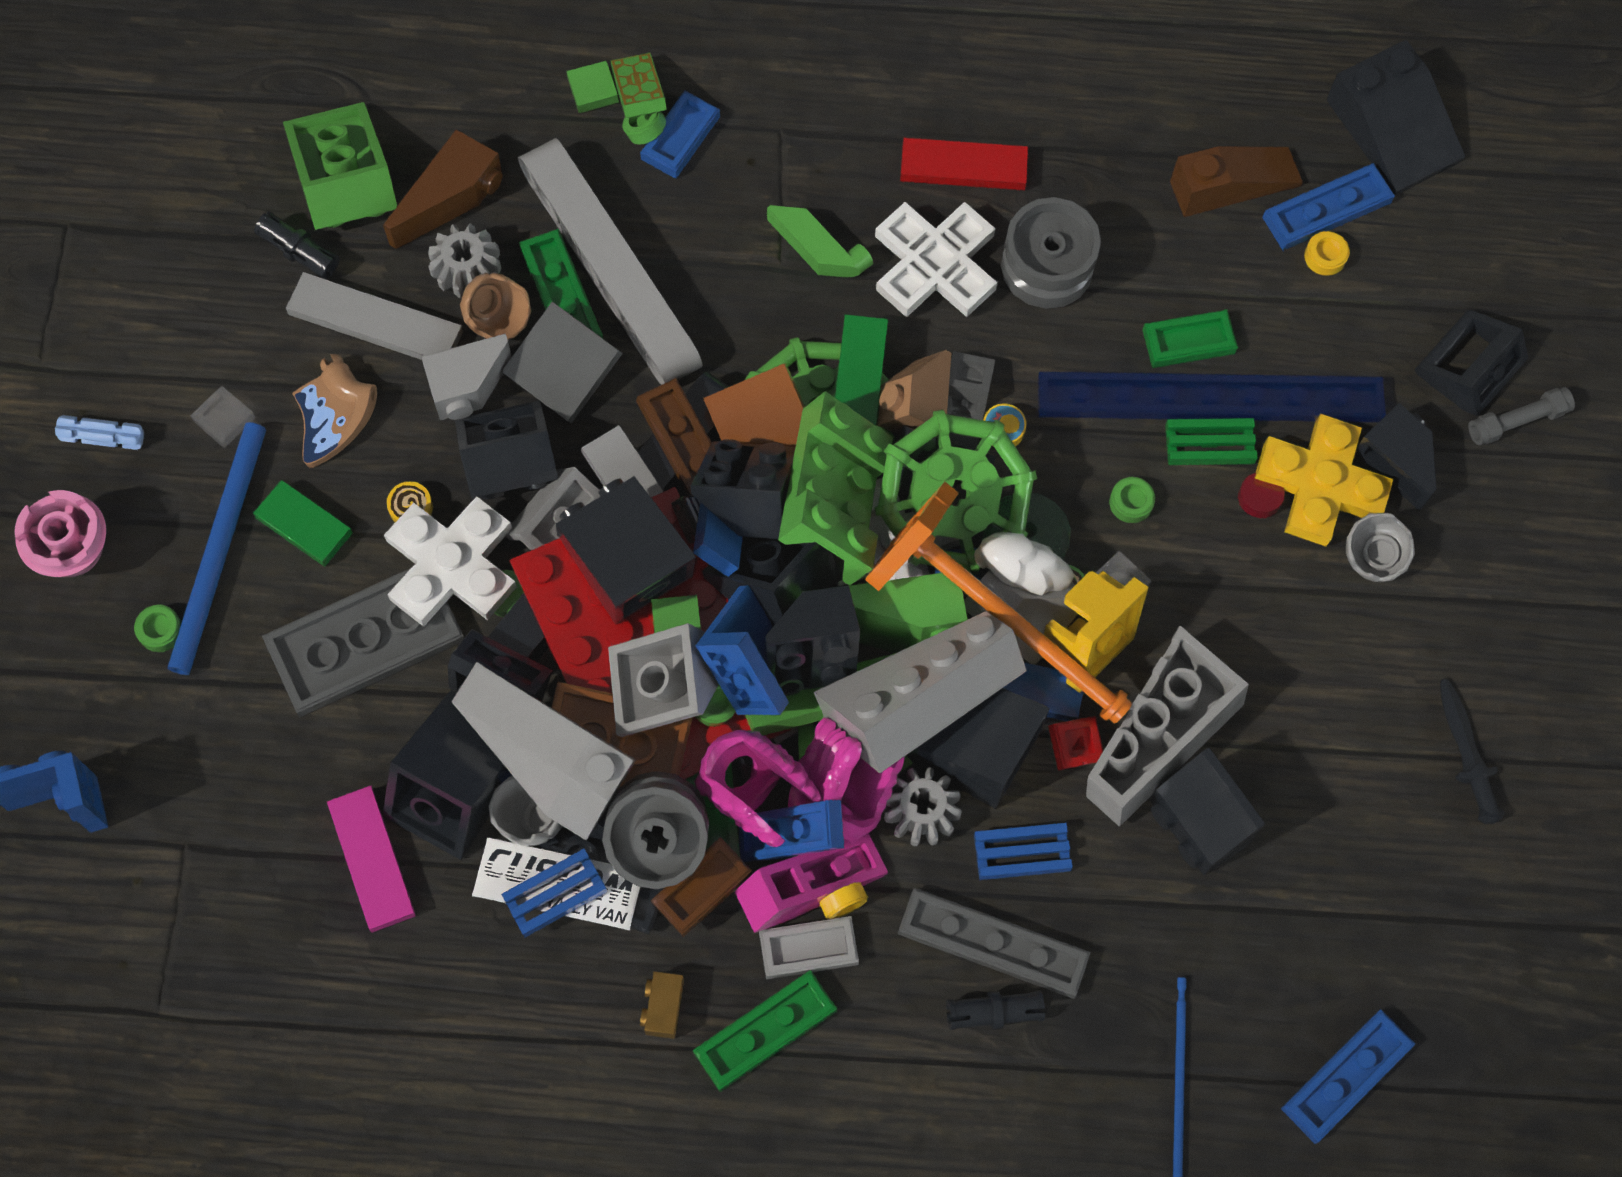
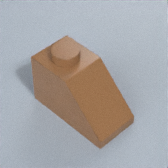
[878,350,951,435]

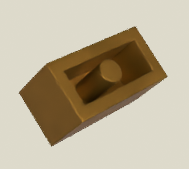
[640,971,684,1039]

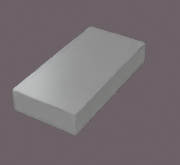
[759,916,859,979]

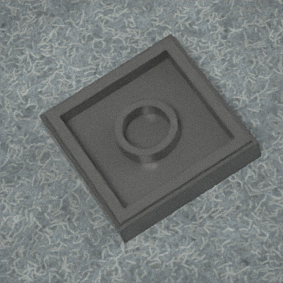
[501,302,623,423]

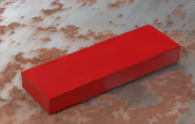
[900,138,1028,190]

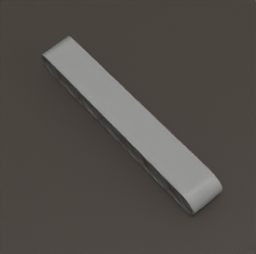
[518,138,703,385]

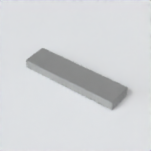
[286,272,463,360]

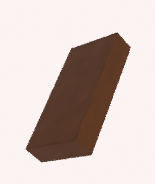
[651,837,753,937]

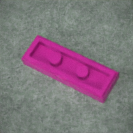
[327,786,416,933]

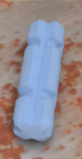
[55,415,144,450]

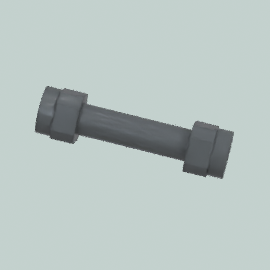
[1468,387,1575,445]

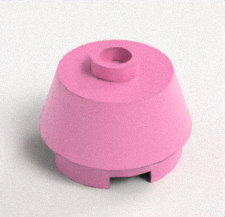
[15,490,106,577]

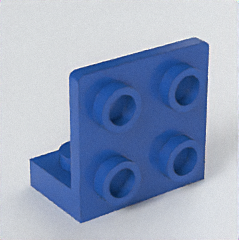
[695,585,789,715]
[0,751,108,833]

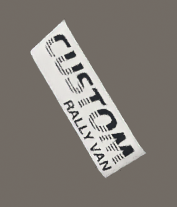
[472,838,640,930]

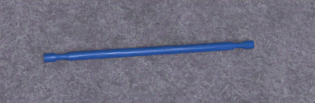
[1173,977,1187,1177]

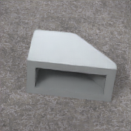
[421,333,512,420]

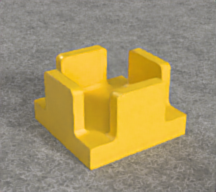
[1044,571,1149,693]

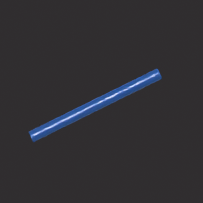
[167,422,266,675]

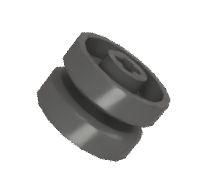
[1001,197,1101,309]
[602,771,709,889]

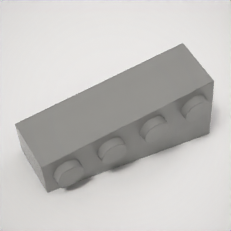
[814,611,1027,773]
[1086,626,1249,827]

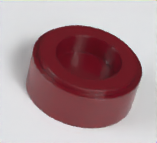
[1238,473,1285,518]

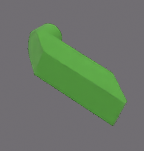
[767,205,873,277]

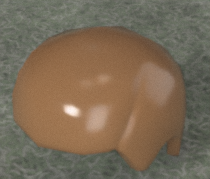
[460,272,531,340]

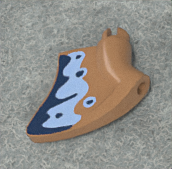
[292,354,377,468]

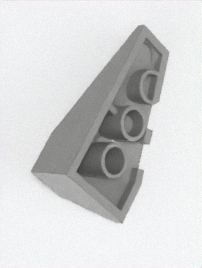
[452,662,636,840]

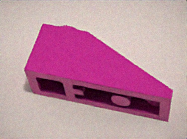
[734,833,888,933]

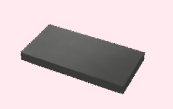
[262,568,464,718]

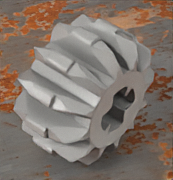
[428,223,501,298]
[884,767,962,846]

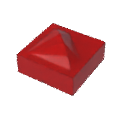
[1048,716,1103,770]

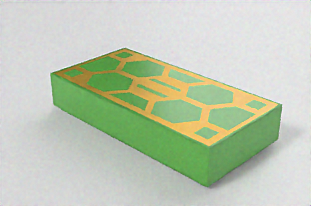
[610,53,667,118]

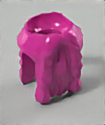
[788,717,904,845]
[694,730,821,847]

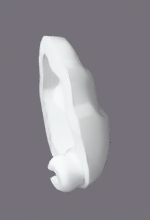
[974,532,1075,596]

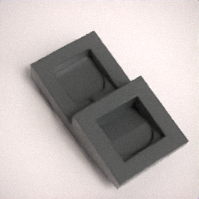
[947,351,995,447]

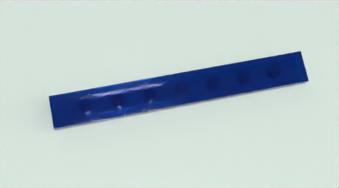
[1037,372,1386,422]

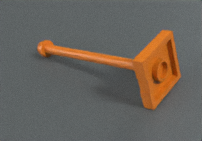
[865,481,1132,724]

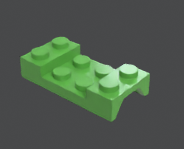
[778,391,893,586]

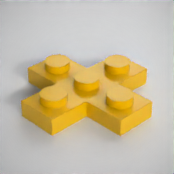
[1255,414,1393,546]

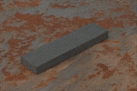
[898,888,1090,999]

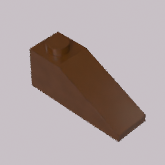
[383,130,503,249]
[1170,146,1303,217]

